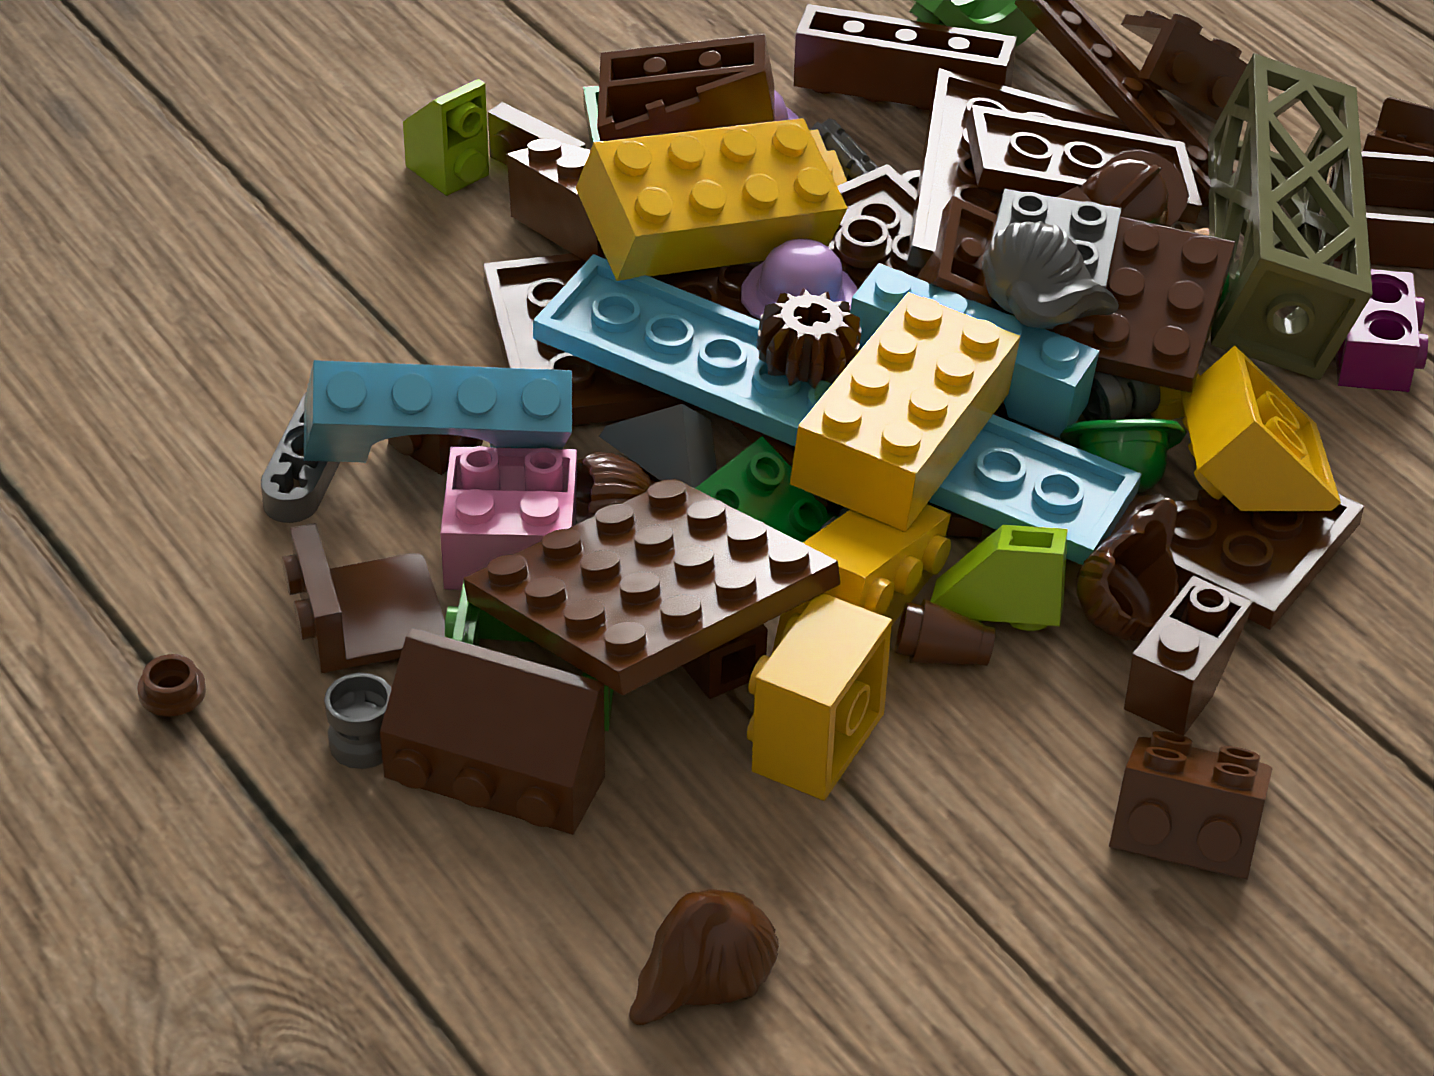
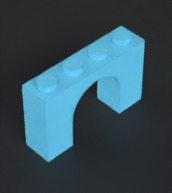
[304,360,572,463]

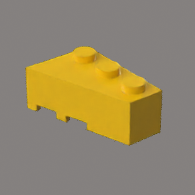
[772,504,951,653]

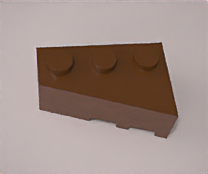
[597,34,775,141]

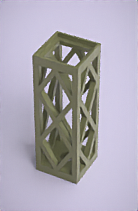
[1208,53,1372,380]

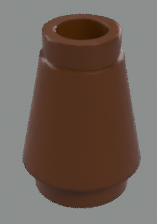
[895,599,996,666]

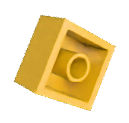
[747,593,892,801]

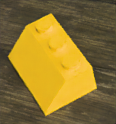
[1181,346,1341,511]

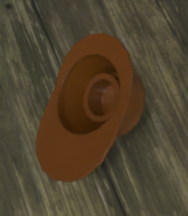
[1080,150,1188,227]

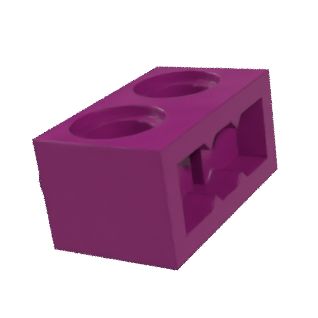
[1336,269,1428,392]

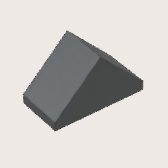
[599,404,717,488]

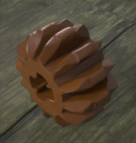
[756,288,862,389]

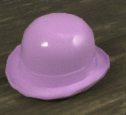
[741,239,858,320]

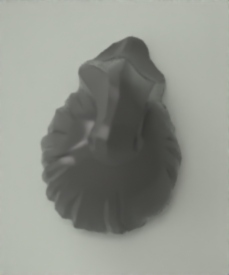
[982,221,1119,329]

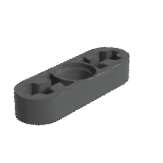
[261,393,340,523]

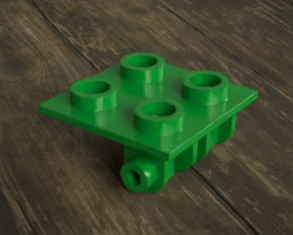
[695,436,838,543]

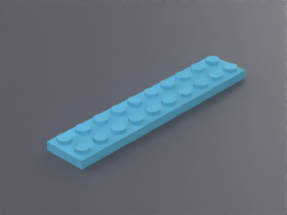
[533,254,1142,565]

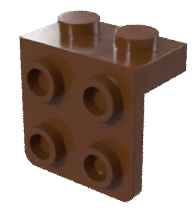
[1121,11,1247,124]
[282,523,445,674]
[1109,731,1272,880]

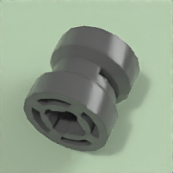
[1082,371,1160,421]
[324,673,391,769]

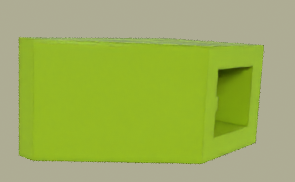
[403,79,489,196]
[930,525,1068,631]

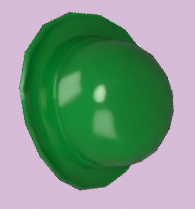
[1060,419,1187,494]

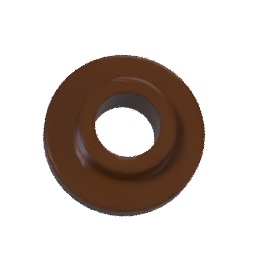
[834,215,893,269]
[137,654,206,716]

